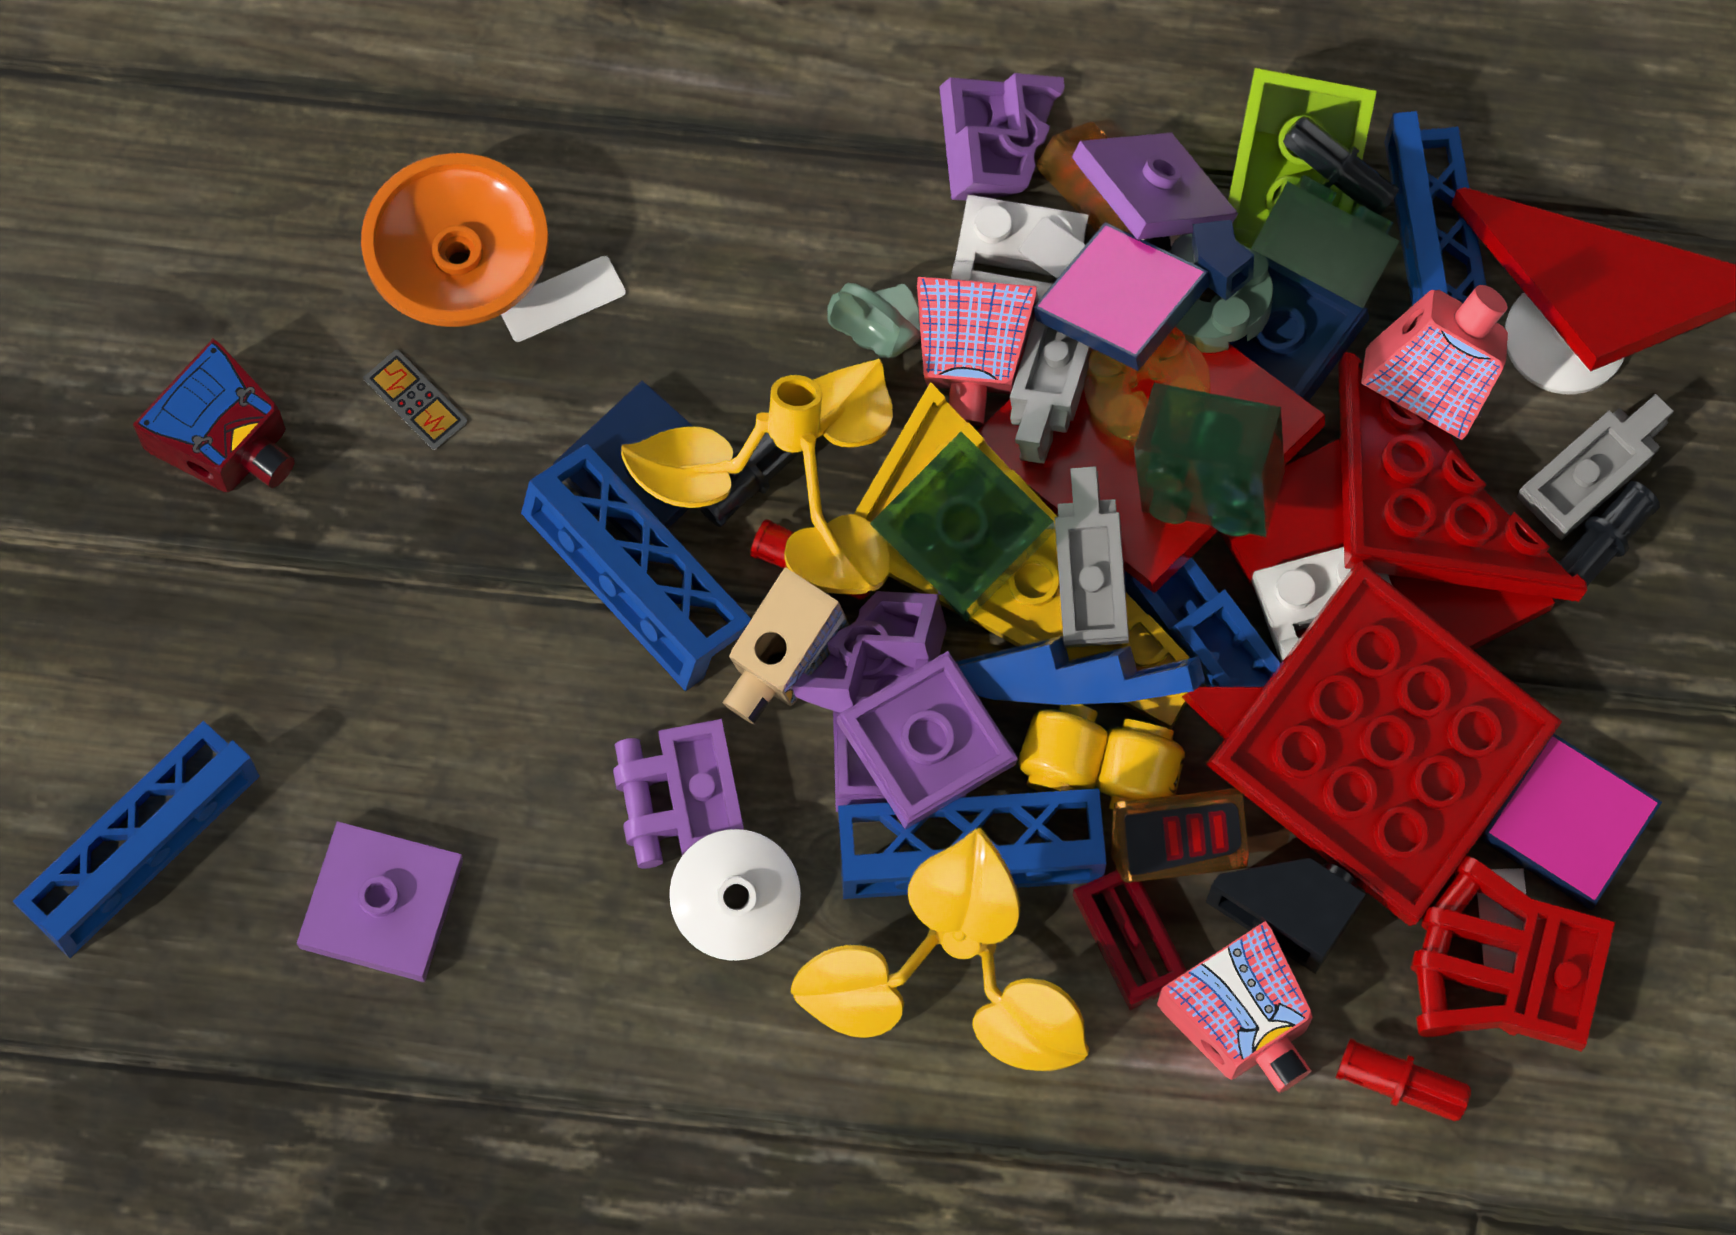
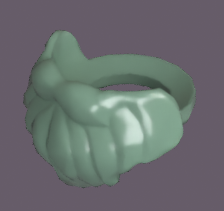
[827,283,921,358]

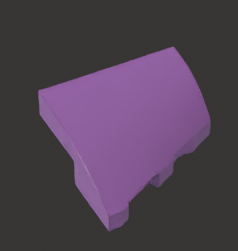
[939,73,1064,200]
[792,591,947,713]

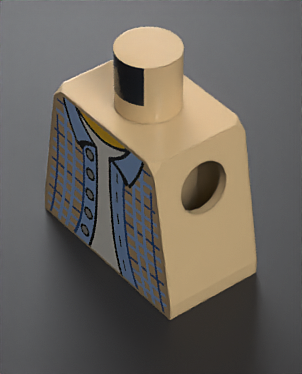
[722,567,850,724]

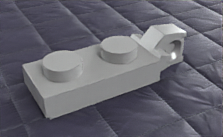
[1009,319,1095,464]
[1517,394,1674,541]
[1055,466,1129,648]

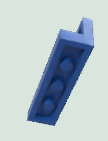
[1384,111,1486,306]
[521,444,751,691]
[13,721,259,958]
[838,789,1106,899]

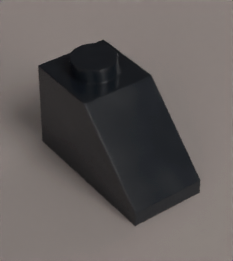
[1206,858,1365,974]

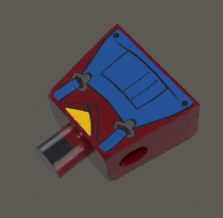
[133,338,295,492]

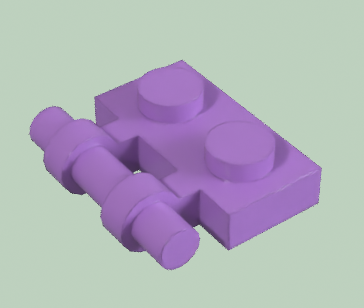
[613,719,744,869]

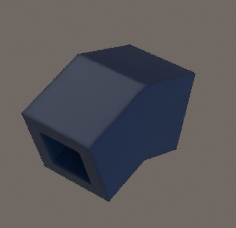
[1192,219,1254,301]

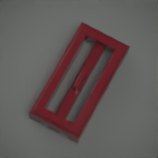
[1072,865,1187,1010]

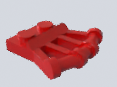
[1411,856,1615,1052]

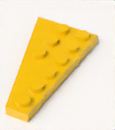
[853,382,1190,729]

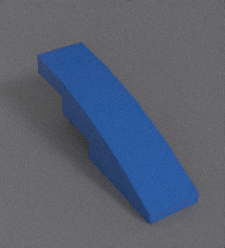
[1124,557,1280,687]
[955,636,1205,705]

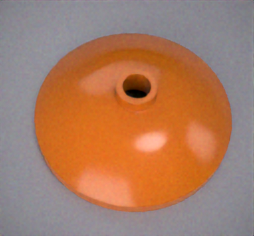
[361,153,548,327]

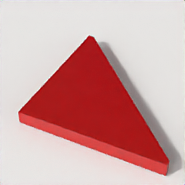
[1451,187,1736,372]
[1338,352,1587,602]

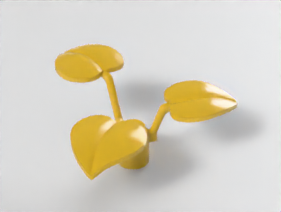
[621,359,893,594]
[791,828,1090,1071]

